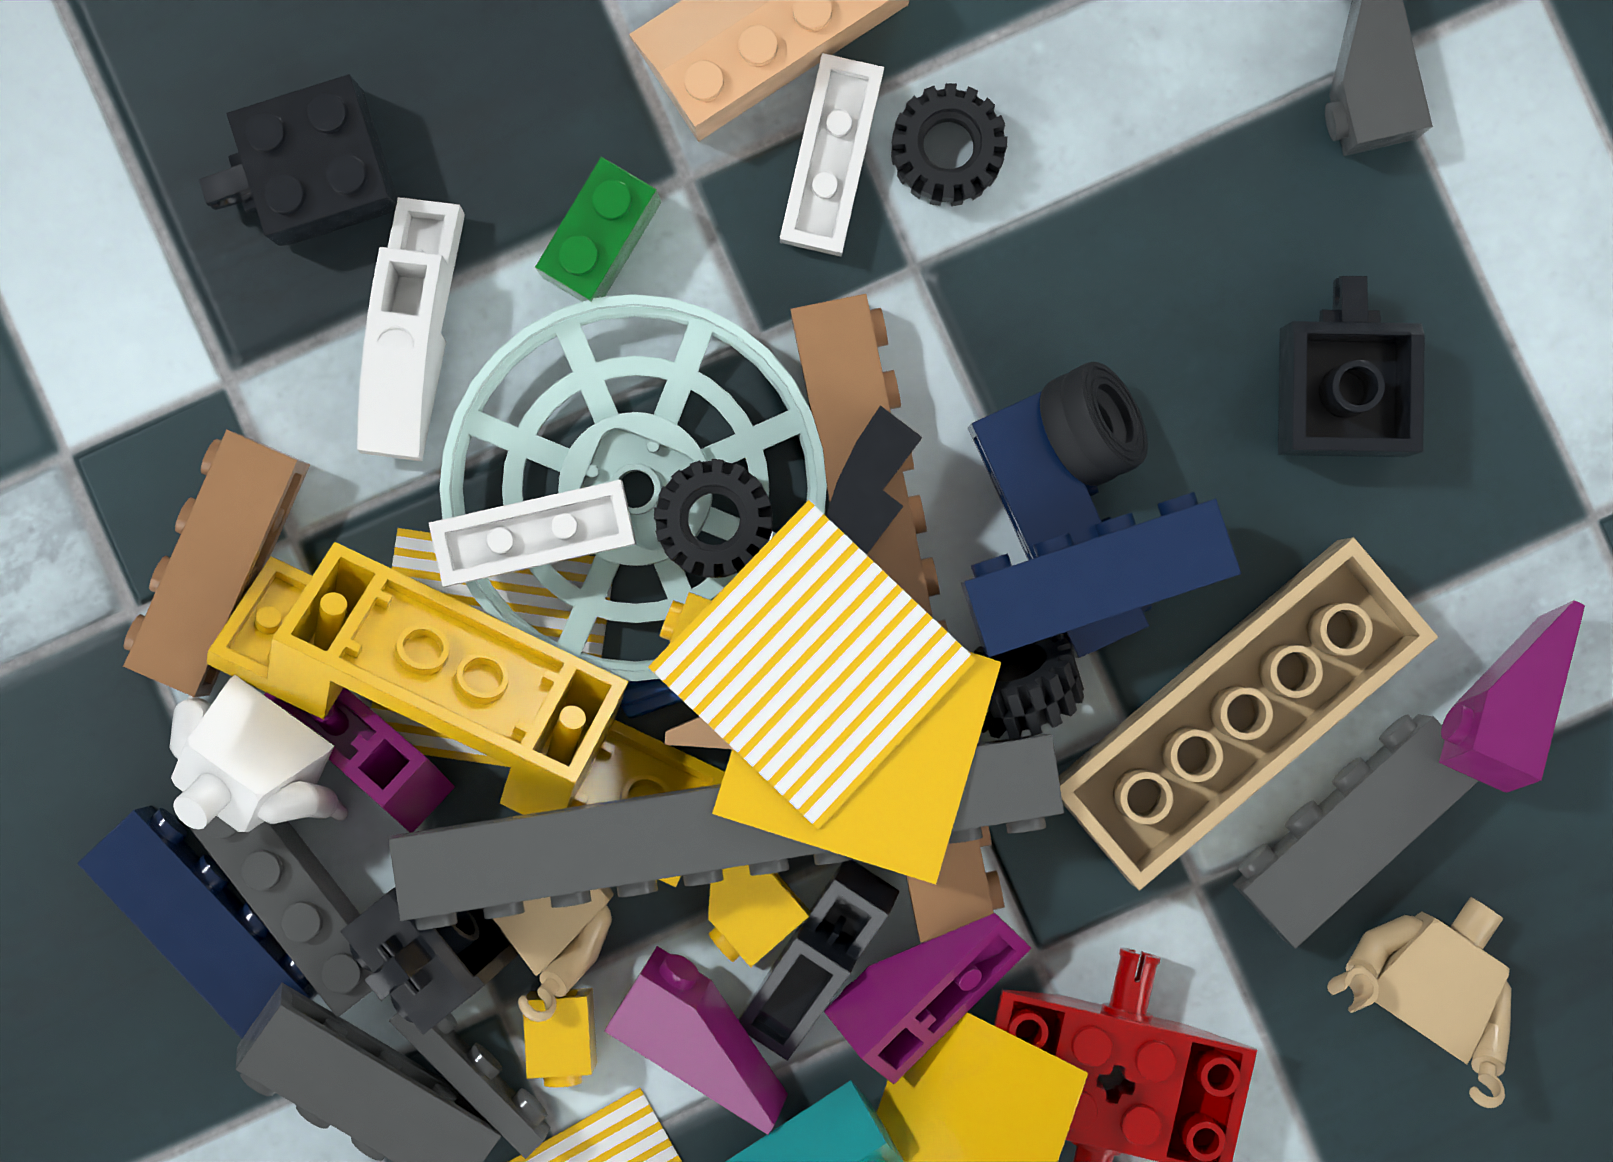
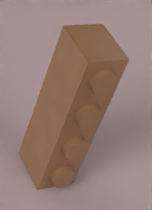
[123,429,310,697]

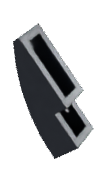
[826,405,922,555]
[738,860,900,1061]

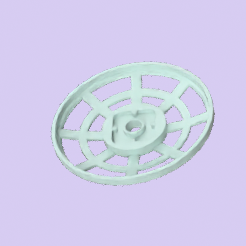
[440,294,827,681]

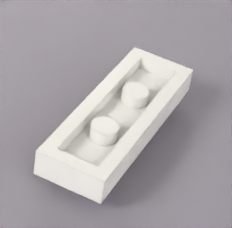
[780,53,884,257]
[429,480,637,587]

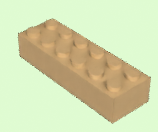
[1059,537,1438,891]

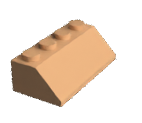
[629,0,909,142]

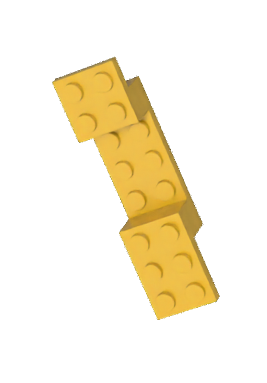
[207,542,725,887]

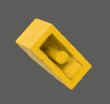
[708,865,809,967]

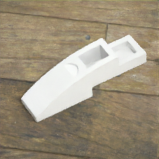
[357,197,465,461]

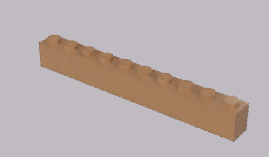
[791,294,1005,942]

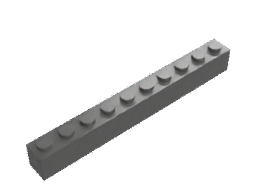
[388,734,1064,930]

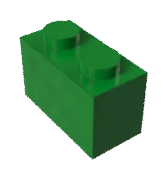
[535,157,661,302]

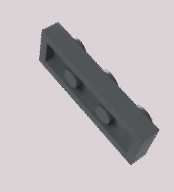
[389,1012,551,1159]

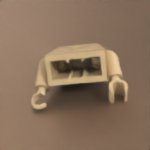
[493,887,614,1022]
[1327,897,1511,1108]

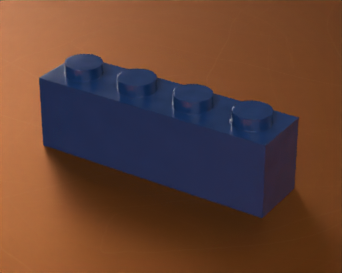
[968,391,1152,658]
[961,492,1241,657]
[77,805,318,1039]

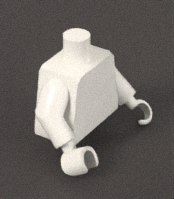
[170,675,348,832]

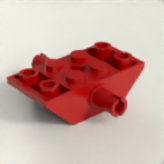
[994,948,1258,1162]

